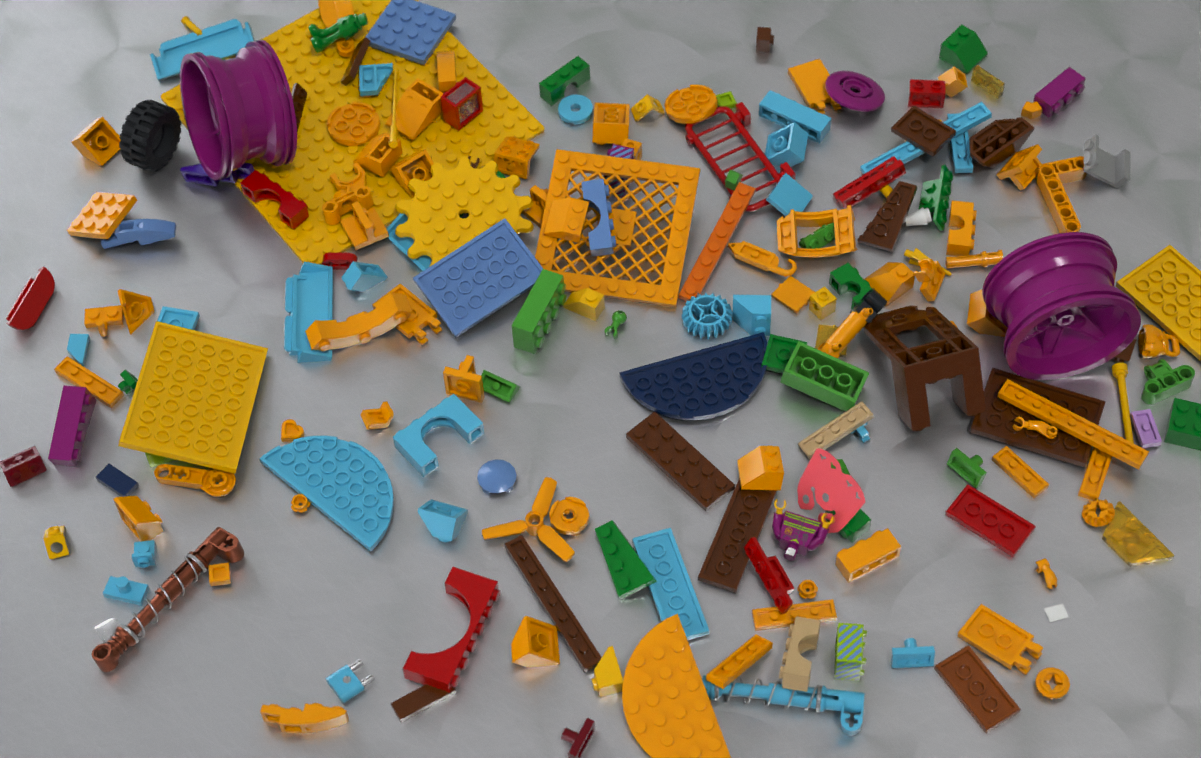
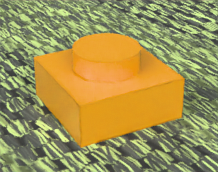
[209,562,231,587]

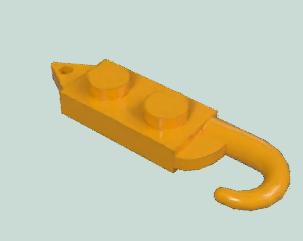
[728,241,797,277]

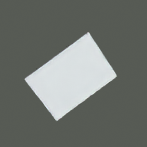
[1044,603,1069,622]

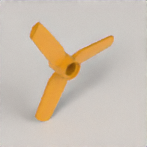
[482,477,575,562]

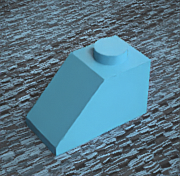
[342,261,388,292]

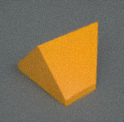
[118,289,155,335]

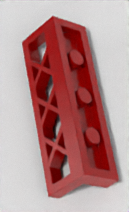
[833,156,906,209]

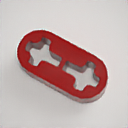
[322,252,358,270]

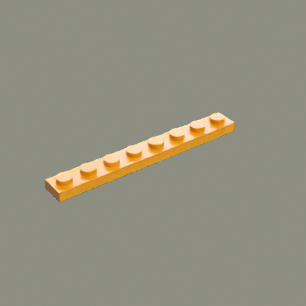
[997,379,1149,470]

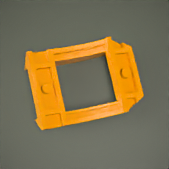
[777,205,858,258]

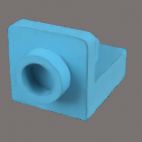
[132,540,156,568]

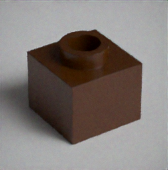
[756,27,774,52]

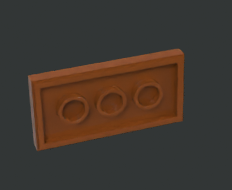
[934,645,1021,733]

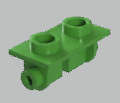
[799,222,835,249]

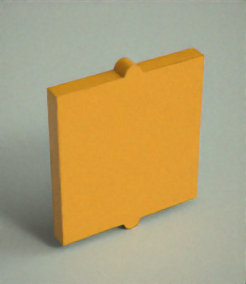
[771,276,815,314]

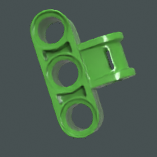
[1141,359,1195,405]

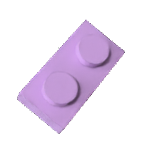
[1130,409,1162,448]

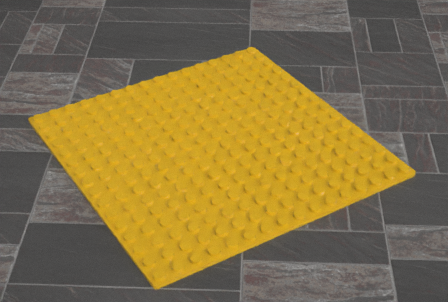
[161,0,545,265]

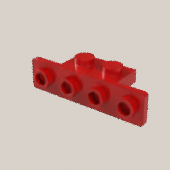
[744,537,795,614]

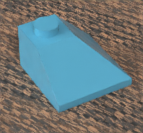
[418,499,468,542]

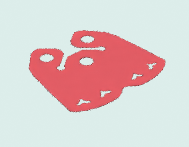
[798,448,865,533]

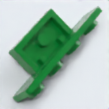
[918,165,953,231]

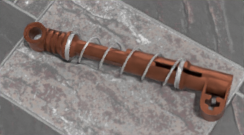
[92,527,244,672]

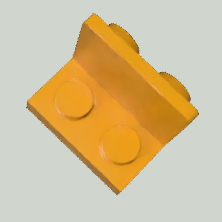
[494,136,540,179]

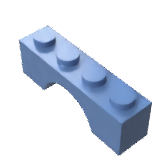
[582,179,616,257]

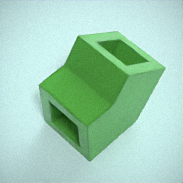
[725,170,743,191]

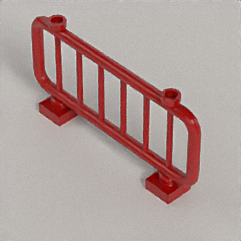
[685,102,796,212]

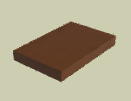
[891,106,956,157]

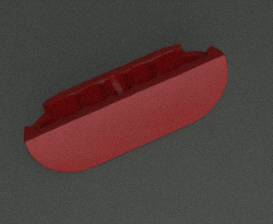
[6,266,55,330]

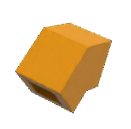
[1021,101,1042,119]

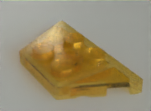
[1102,501,1174,567]

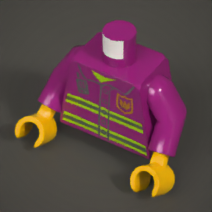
[772,499,835,561]

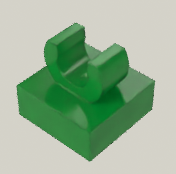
[118,369,138,395]

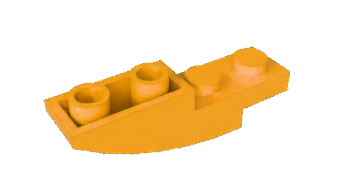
[260,703,349,733]

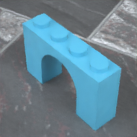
[393,394,484,477]

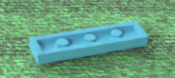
[947,113,973,173]

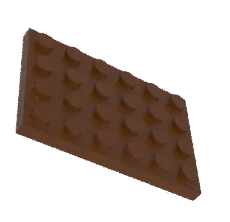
[970,368,1106,468]

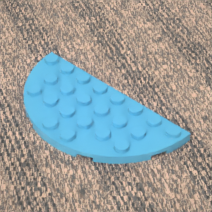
[259,436,394,552]

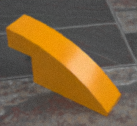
[437,50,457,92]

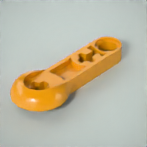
[154,464,236,497]

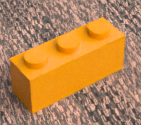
[835,528,901,583]

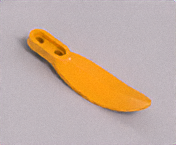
[318,0,355,57]

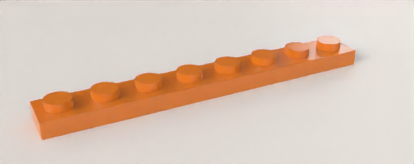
[678,182,756,301]

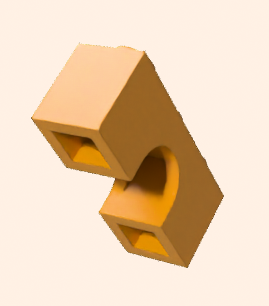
[946,200,977,256]

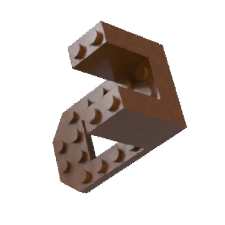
[864,306,986,431]

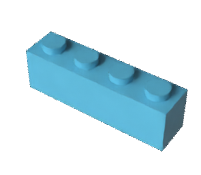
[758,91,831,143]

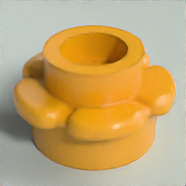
[291,494,310,513]
[798,580,818,599]

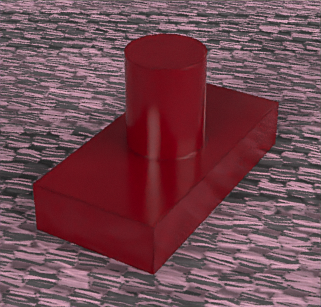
[561,718,595,758]

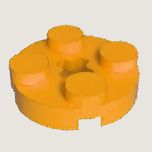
[549,497,589,536]

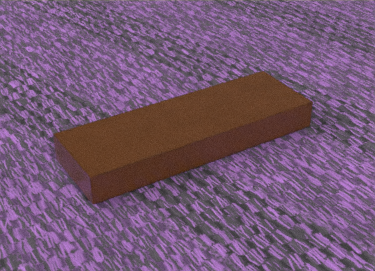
[341,37,370,85]
[391,684,456,723]

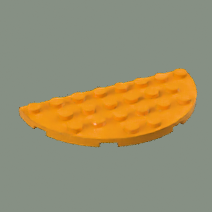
[622,614,731,758]

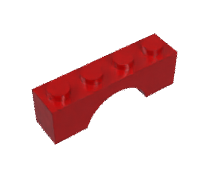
[240,170,309,230]

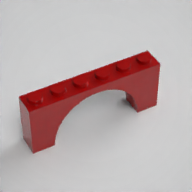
[403,567,501,692]

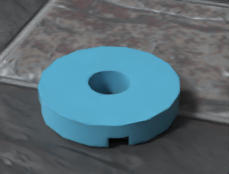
[558,94,593,125]

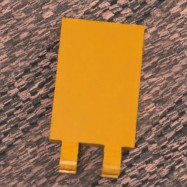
[788,59,841,114]
[372,283,442,345]
[958,604,1043,675]

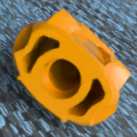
[1138,324,1180,359]

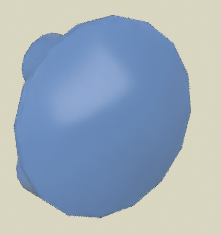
[477,459,516,494]

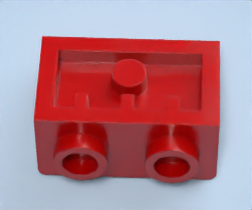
[908,79,946,108]

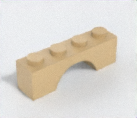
[779,616,821,692]

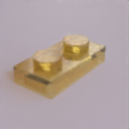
[971,65,1005,99]

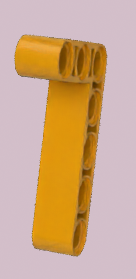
[1036,156,1087,233]

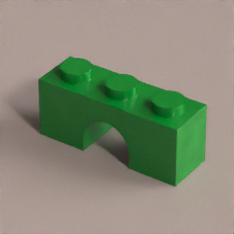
[539,56,590,106]
[829,263,881,312]

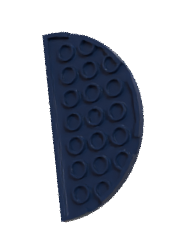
[619,332,767,420]

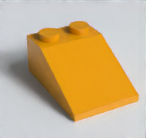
[592,102,630,146]

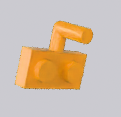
[84,305,124,337]

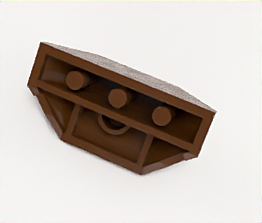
[969,117,1034,168]

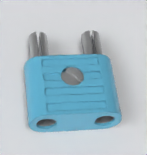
[325,659,375,704]

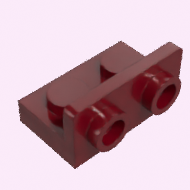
[0,445,47,487]

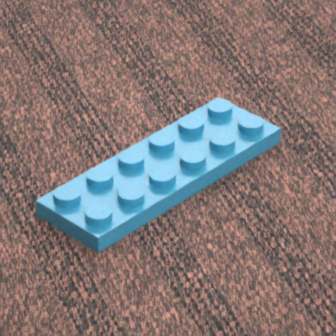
[632,528,709,640]

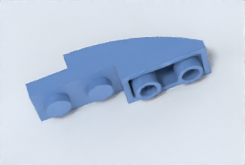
[101,219,176,249]

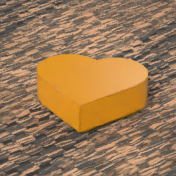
[281,419,305,442]

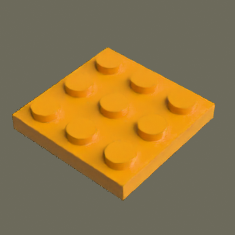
[67,192,137,239]

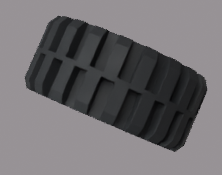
[119,100,182,172]

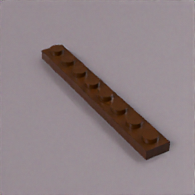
[505,535,602,673]

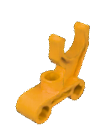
[322,163,373,225]

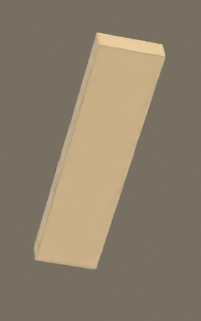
[798,401,874,460]

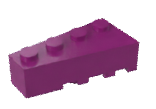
[48,385,97,467]

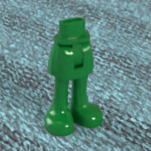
[309,13,368,53]

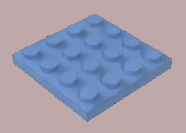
[366,0,456,65]

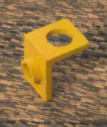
[631,94,665,122]
[43,525,69,559]

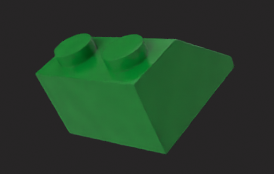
[939,25,988,75]

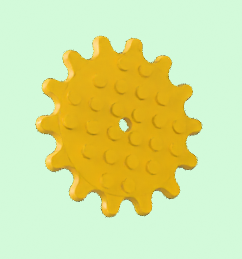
[395,156,534,267]

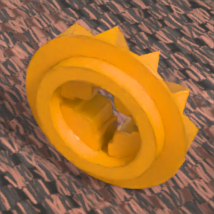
[1082,497,1115,527]
[1035,667,1070,700]

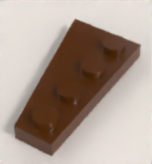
[857,181,917,252]

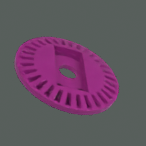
[825,71,885,112]

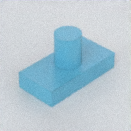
[103,576,149,606]
[891,638,935,668]

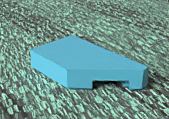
[67,334,90,366]

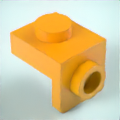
[361,401,394,430]

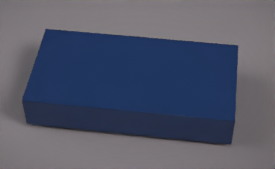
[96,463,139,497]

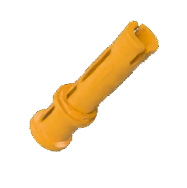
[945,250,1003,269]

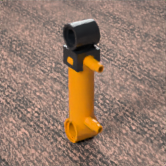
[817,288,887,358]

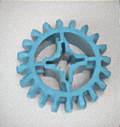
[682,292,733,340]

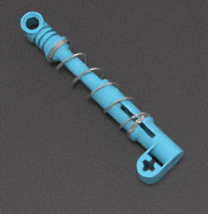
[702,676,865,736]

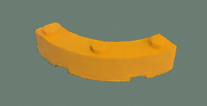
[305,292,413,351]

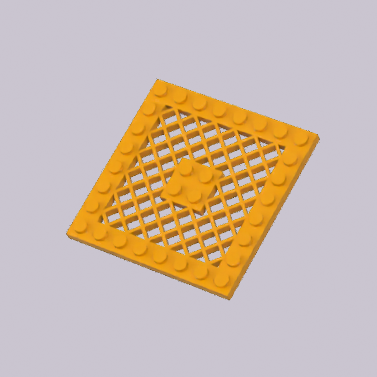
[535,149,700,307]

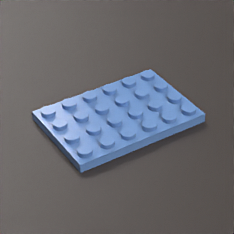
[413,218,543,338]

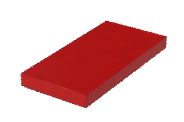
[945,484,1036,557]

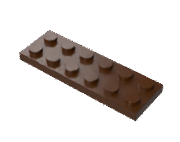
[626,411,735,512]
[698,479,777,593]

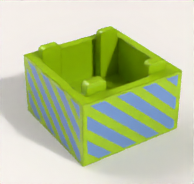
[834,623,867,681]

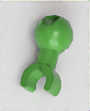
[604,310,627,339]

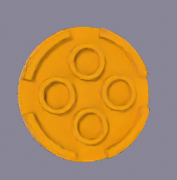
[665,85,718,124]
[327,102,380,146]

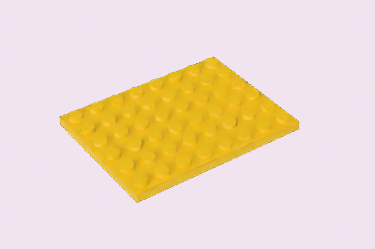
[118,321,268,474]

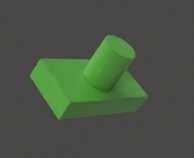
[947,448,987,489]

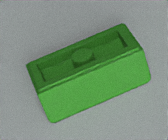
[481,370,520,403]

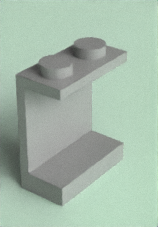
[1083,135,1130,189]

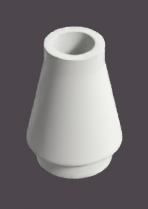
[904,208,932,227]

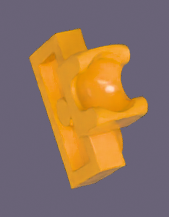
[914,259,946,302]

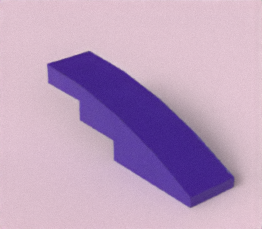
[180,163,254,186]

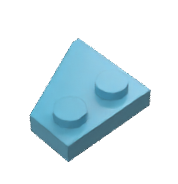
[359,63,393,96]

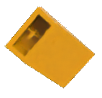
[386,78,443,140]

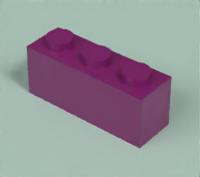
[1033,67,1086,118]

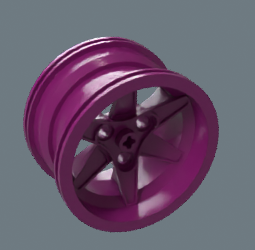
[180,40,297,180]
[982,232,1141,380]

